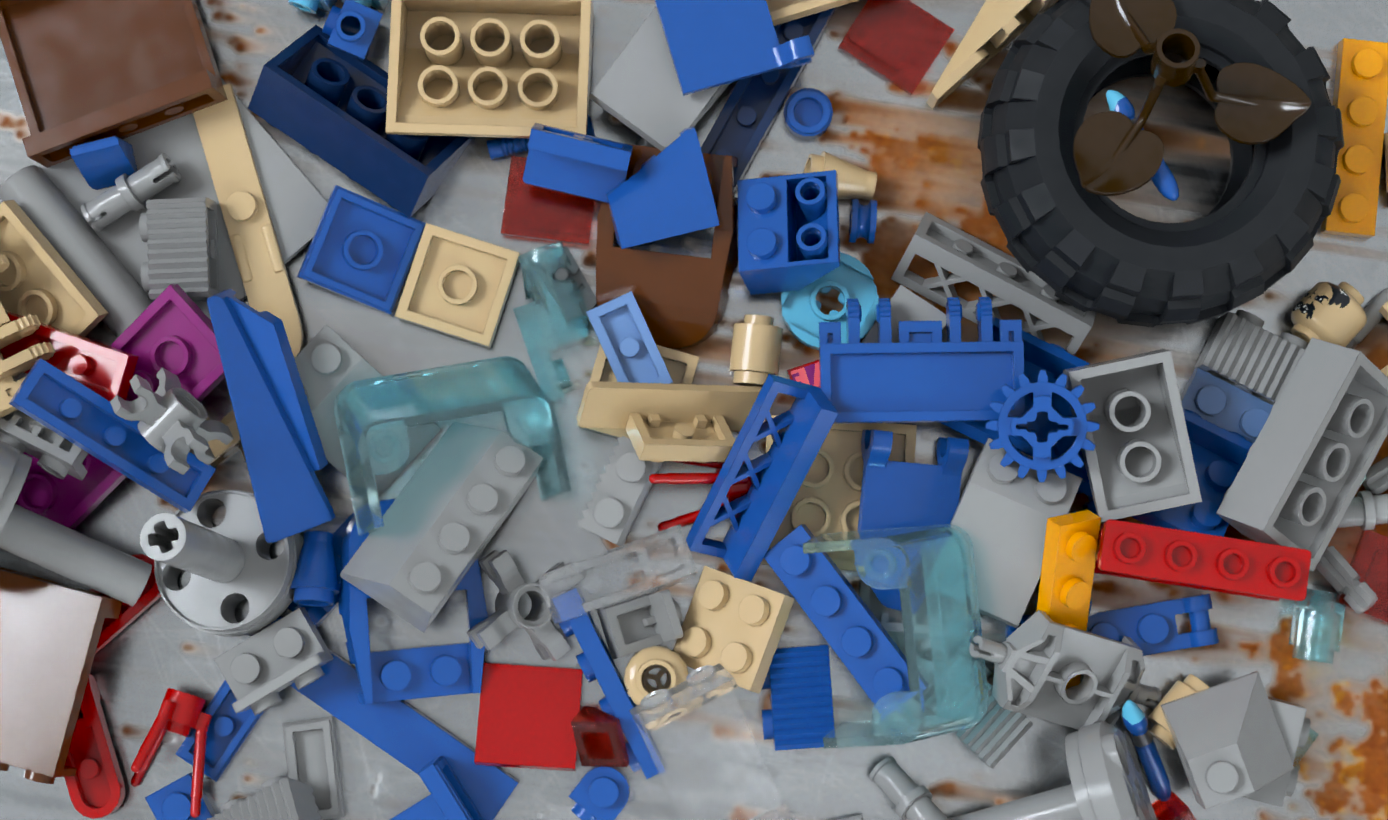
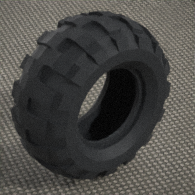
[977,0,1344,328]

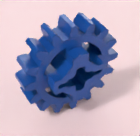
[986,369,1099,482]

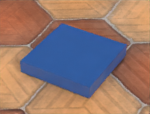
[297,185,426,315]

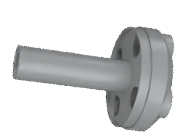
[0,440,152,606]
[140,490,303,637]
[949,721,1157,820]

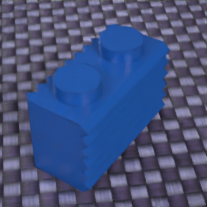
[762,644,836,751]

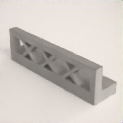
[891,212,1097,355]

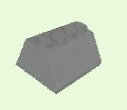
[1216,338,1388,572]
[340,421,544,633]

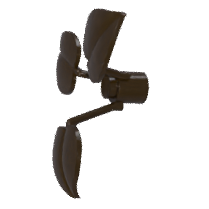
[1073,0,1312,196]

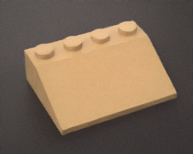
[385,0,594,138]

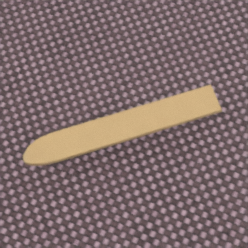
[193,83,304,358]

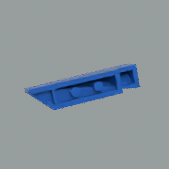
[207,288,336,543]

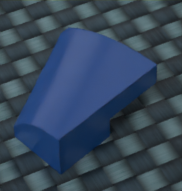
[606,127,720,249]

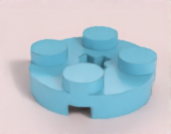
[780,252,879,350]

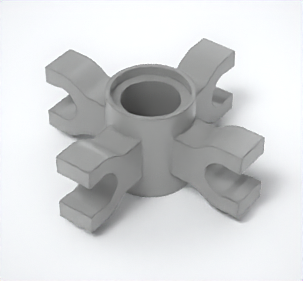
[110,367,234,475]
[466,550,583,661]

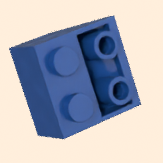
[737,170,840,295]

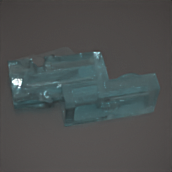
[513,242,597,407]

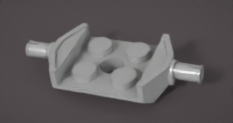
[969,610,1162,730]

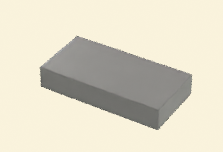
[282,716,346,820]

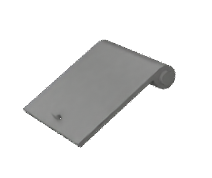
[0,78,328,338]

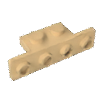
[576,381,771,463]

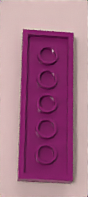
[15,284,225,530]

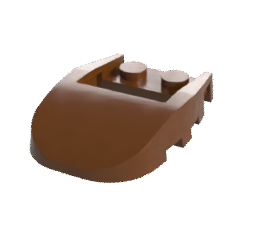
[596,143,738,349]

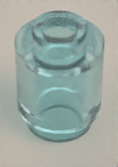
[1289,589,1346,664]

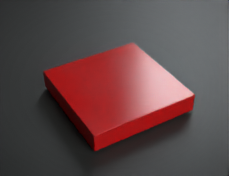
[474,663,583,772]

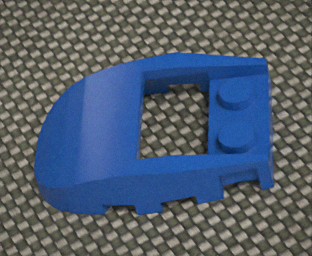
[338,499,488,704]

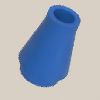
[290,531,340,607]

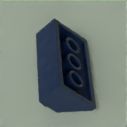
[248,25,473,218]

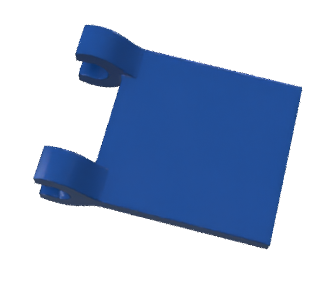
[655,0,815,96]
[854,430,969,567]

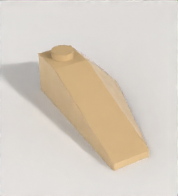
[926,0,1059,110]

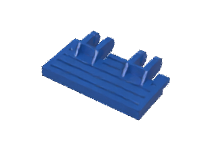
[819,297,1025,424]

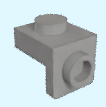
[597,589,684,659]

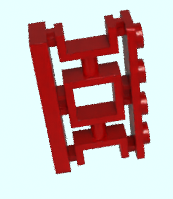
[1094,519,1311,601]

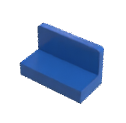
[523,123,633,203]

